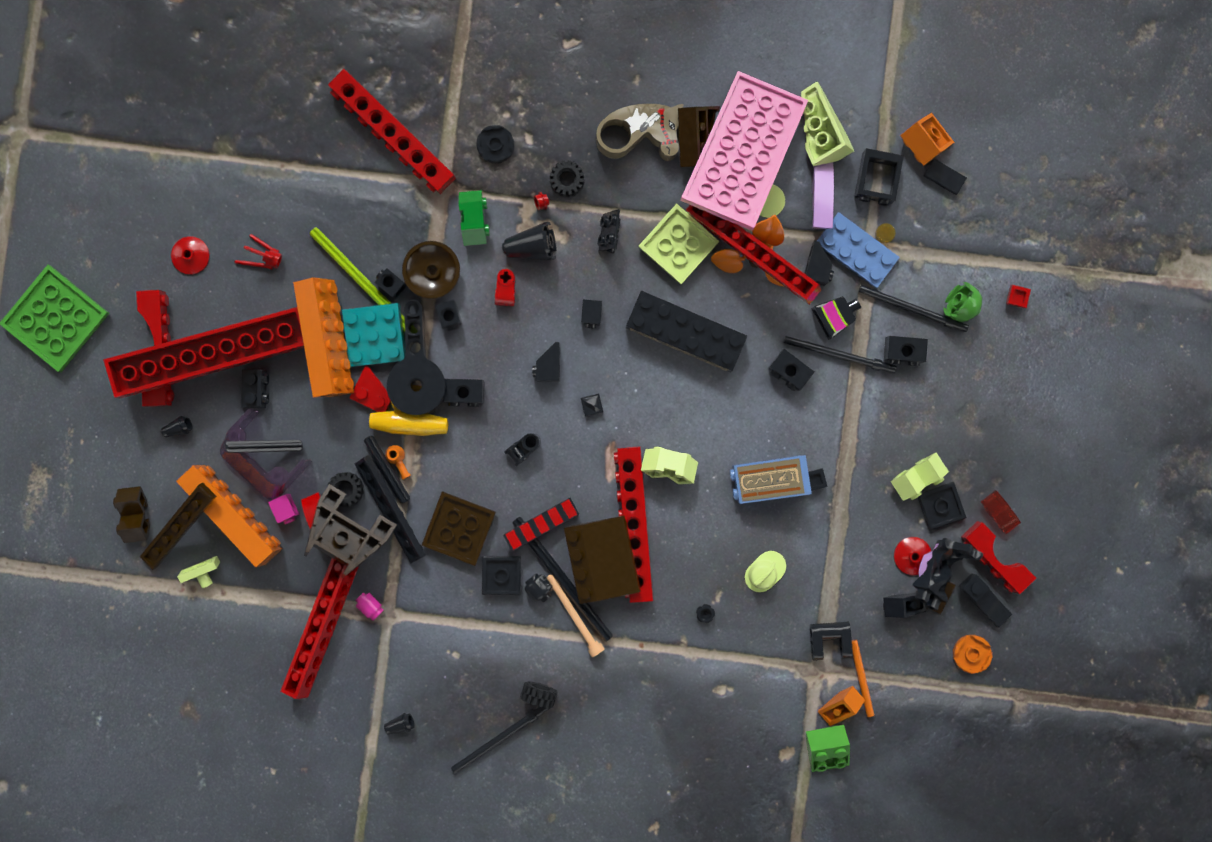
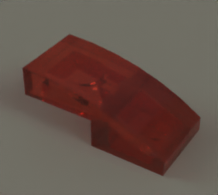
[981,490,1021,534]

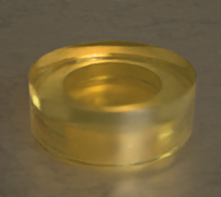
[875,223,896,243]

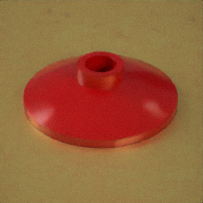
[171,236,210,275]
[894,537,932,575]

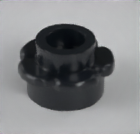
[696,604,715,623]

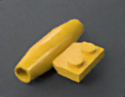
[369,385,448,436]

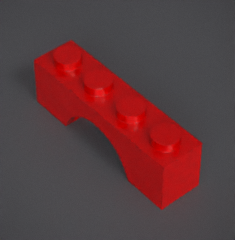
[961,521,1036,594]

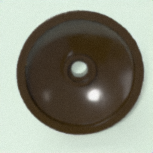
[402,241,460,299]

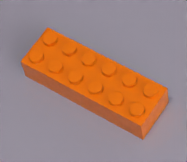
[293,277,354,398]
[176,465,283,567]

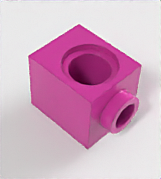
[268,494,300,525]

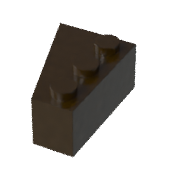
[678,106,720,167]

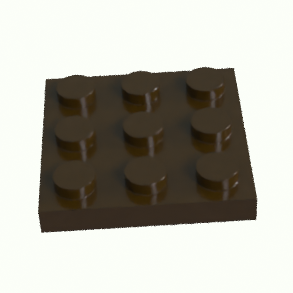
[421,491,496,566]

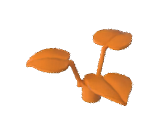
[711,215,785,286]

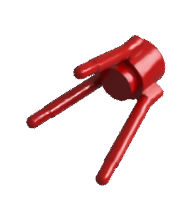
[234,234,282,270]

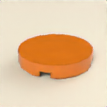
[953,635,993,674]

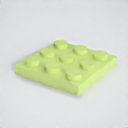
[638,203,719,285]

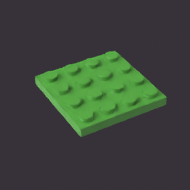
[0,265,110,372]

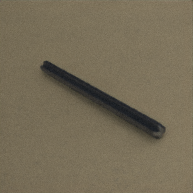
[512,517,613,642]

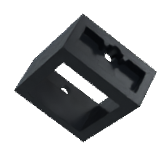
[854,148,904,206]

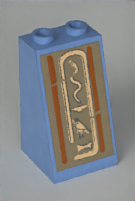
[730,455,812,504]

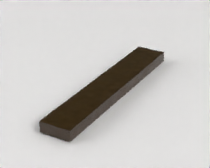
[140,483,217,570]

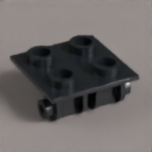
[597,209,621,253]

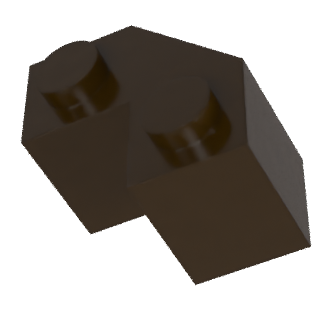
[113,486,150,543]

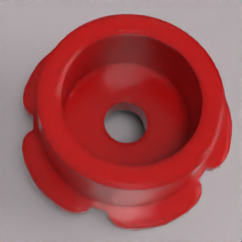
[534,192,549,210]

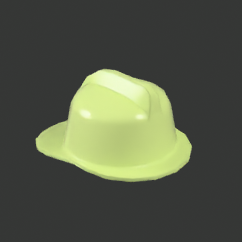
[745,551,786,592]

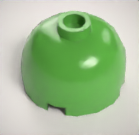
[943,282,982,322]

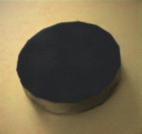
[476,125,514,164]

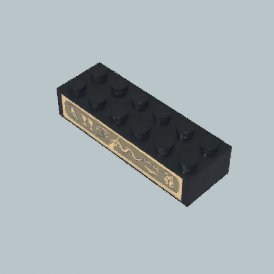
[626,291,747,373]

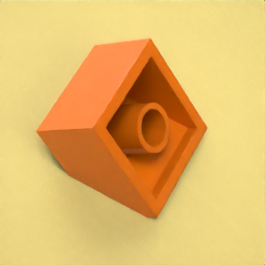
[900,113,955,166]

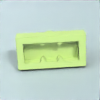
[177,556,220,588]

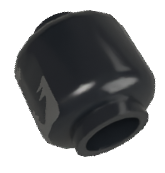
[524,573,553,602]

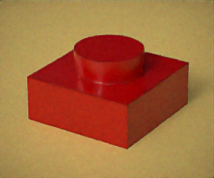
[1006,285,1031,308]

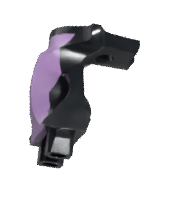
[912,538,983,610]

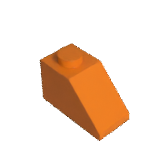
[818,686,865,726]

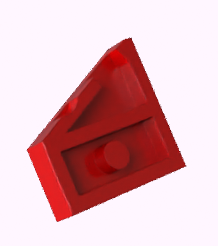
[350,365,391,412]

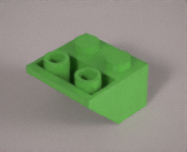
[806,725,850,772]

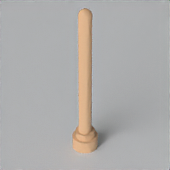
[547,574,605,657]

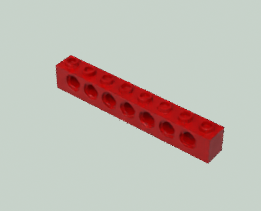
[328,69,456,195]
[686,205,822,305]
[614,447,653,603]
[280,558,359,699]

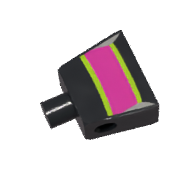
[811,296,861,340]

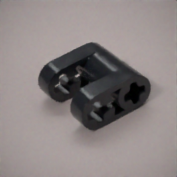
[809,621,853,661]

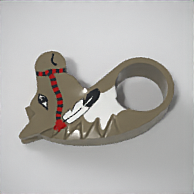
[596,104,684,161]

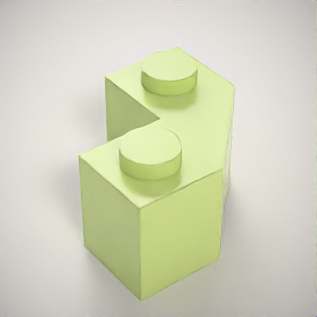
[641,447,698,484]
[891,453,949,501]

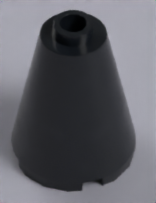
[502,222,557,260]

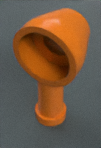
[385,445,411,480]

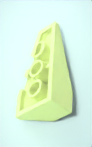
[801,82,854,166]

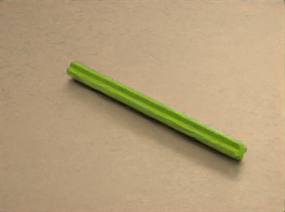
[309,227,418,334]

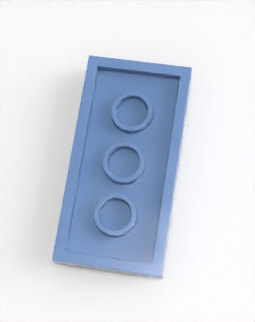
[817,212,900,289]

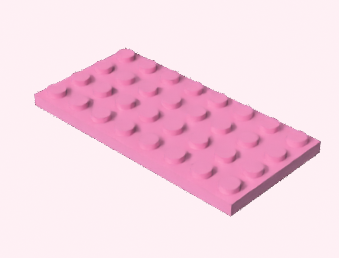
[681,71,808,231]

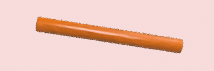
[852,640,874,717]

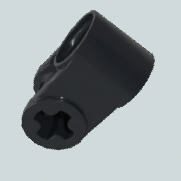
[504,433,541,467]

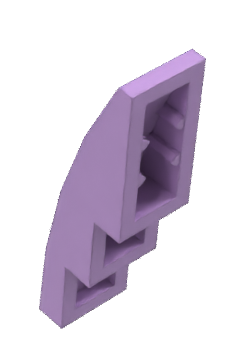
[812,162,834,229]

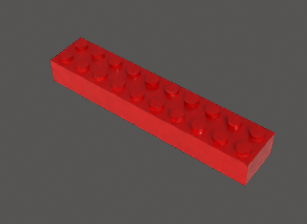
[103,307,304,399]

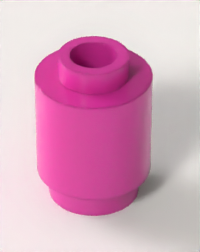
[355,592,384,621]

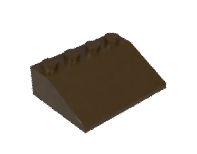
[564,515,641,604]

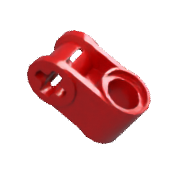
[495,269,515,306]

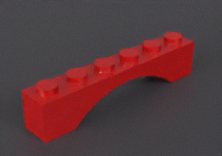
[136,290,174,407]

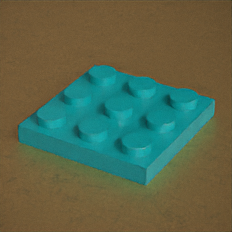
[342,303,406,367]

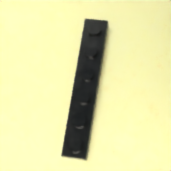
[355,455,426,564]

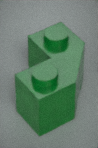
[459,190,490,246]

